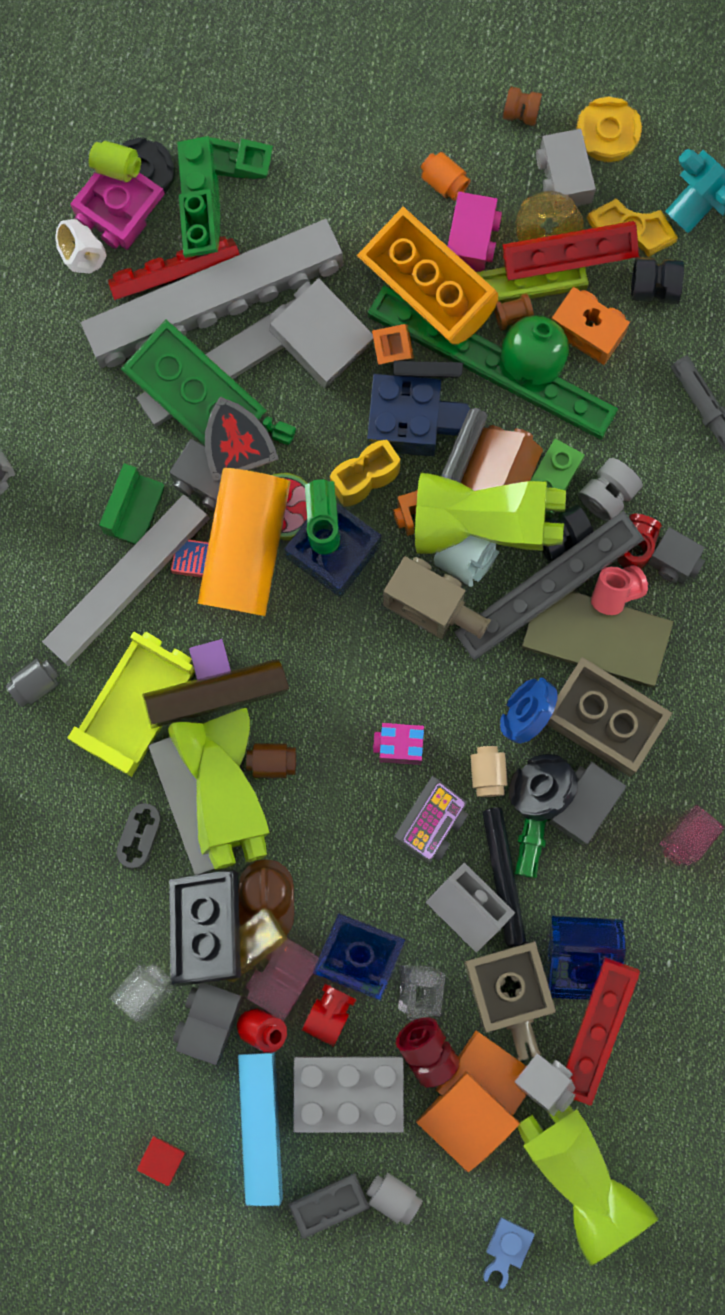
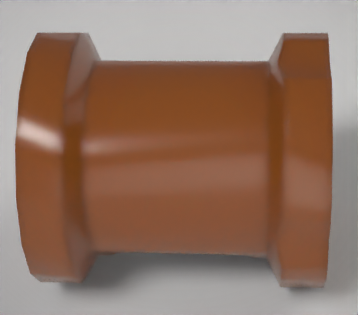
[494,293,534,331]

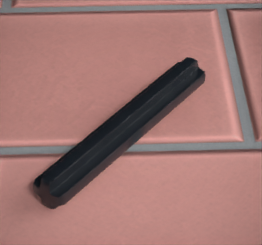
[483,807,526,947]

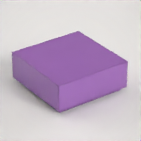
[189,639,231,679]

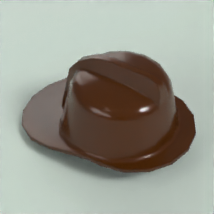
[238,859,295,945]

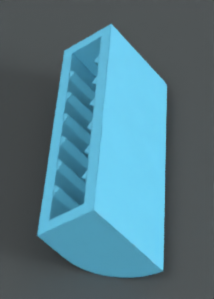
[238,1052,283,1206]

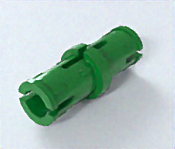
[514,818,547,879]

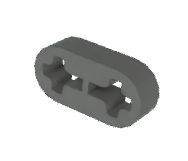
[117,803,162,869]

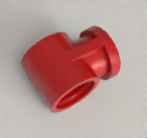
[617,514,662,569]
[302,984,356,1047]

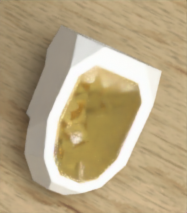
[56,219,107,274]

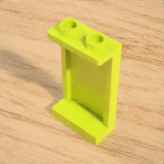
[68,632,195,777]

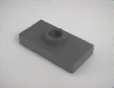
[288,1173,370,1239]

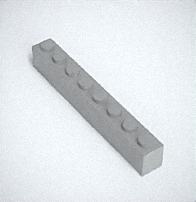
[80,219,343,368]

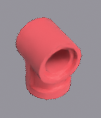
[591,565,648,615]

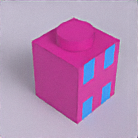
[373,723,424,765]

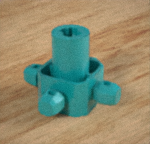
[665,149,725,233]

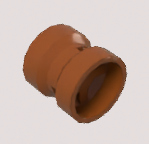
[503,86,542,126]

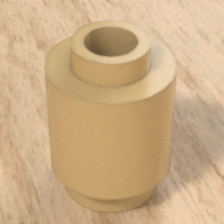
[470,746,507,797]

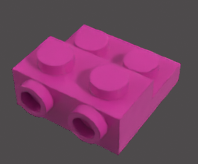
[71,172,165,250]

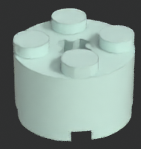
[434,535,499,587]

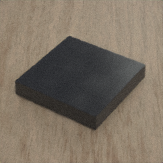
[394,361,463,378]

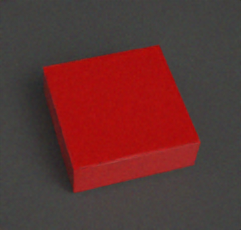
[137,1136,186,1187]

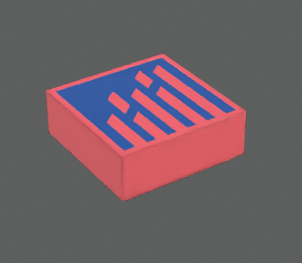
[171,540,209,578]

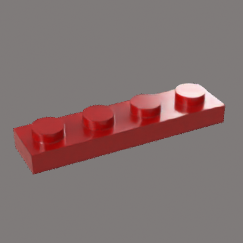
[502,221,639,281]
[108,236,240,300]
[565,958,640,1106]

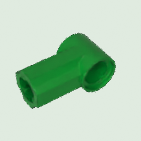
[305,479,340,555]

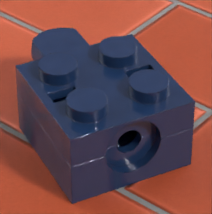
[367,374,470,457]

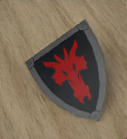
[205,397,279,482]

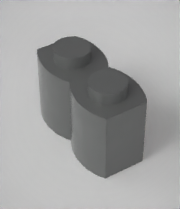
[173,983,243,1066]

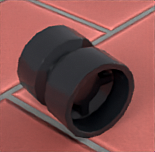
[631,257,684,304]
[542,505,594,563]

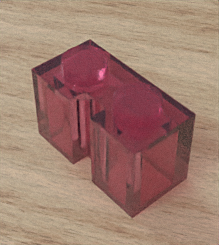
[659,804,725,866]
[246,936,322,1021]

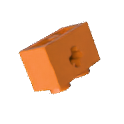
[551,287,630,365]

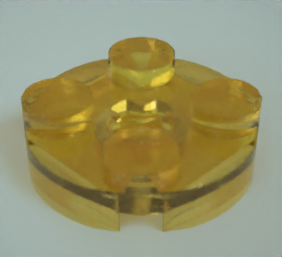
[515,191,583,241]

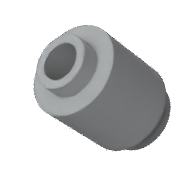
[366,1173,423,1225]

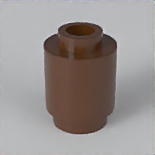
[246,743,296,778]

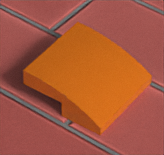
[436,1031,527,1115]
[416,1071,520,1173]

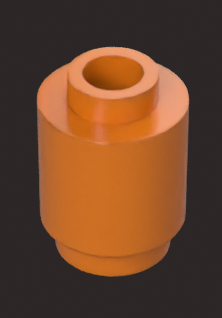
[421,152,470,201]

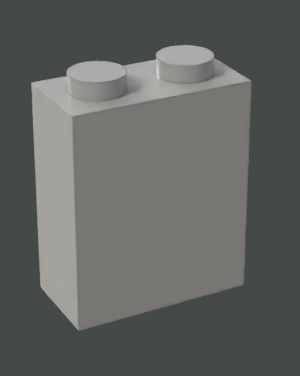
[269,278,374,389]

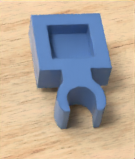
[483,1217,535,1289]

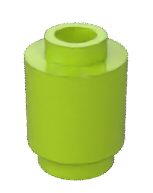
[89,140,141,182]

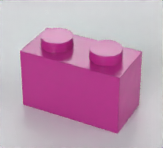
[448,191,502,272]

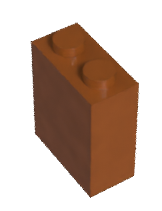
[461,425,543,491]

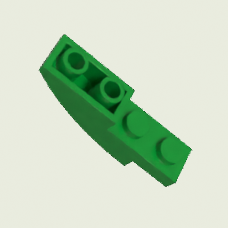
[177,136,220,258]

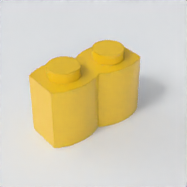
[330,440,401,507]

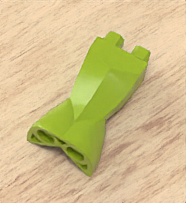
[415,473,566,554]
[168,708,270,870]
[517,1105,658,1266]

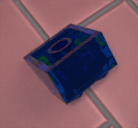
[313,913,405,1000]
[547,916,626,1000]

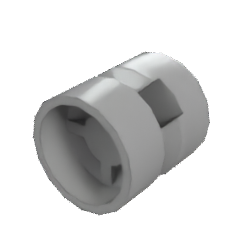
[578,458,643,522]

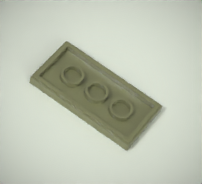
[522,591,674,688]

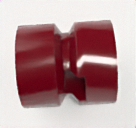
[396,1017,459,1087]

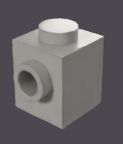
[515,1053,576,1116]

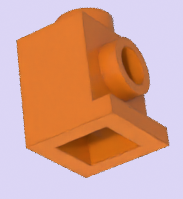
[372,324,414,365]

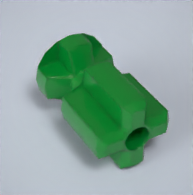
[262,416,296,445]

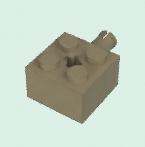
[383,556,491,639]
[464,942,556,1061]

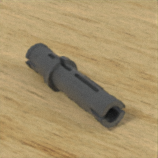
[671,356,725,451]

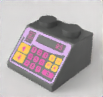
[394,776,469,865]

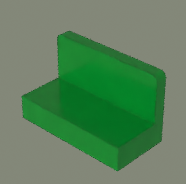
[99,463,165,545]

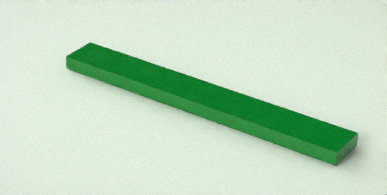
[367,285,618,440]

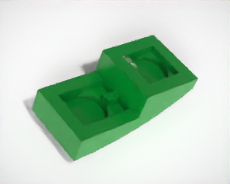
[210,137,273,179]

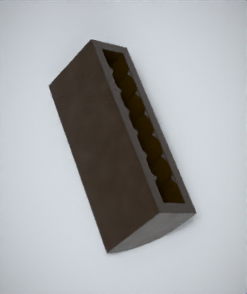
[142,659,289,729]

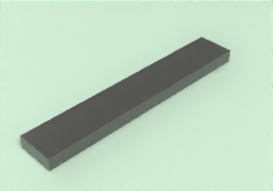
[454,510,645,661]

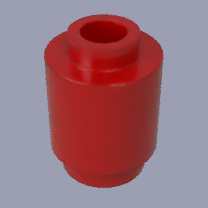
[237,1009,287,1053]

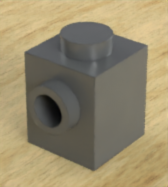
[647,527,705,584]

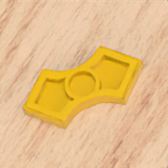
[586,199,678,257]

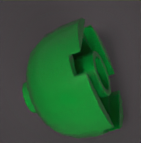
[500,315,569,385]

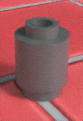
[6,658,60,707]

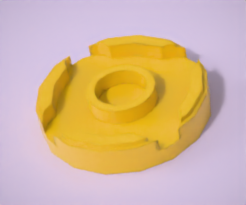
[576,97,642,162]

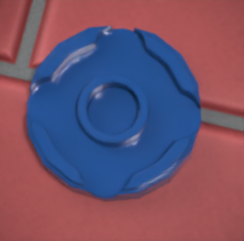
[500,678,557,744]

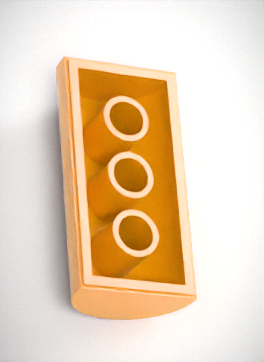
[357,207,498,344]
[197,468,291,616]

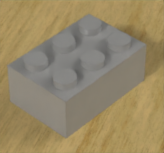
[294,1056,404,1133]

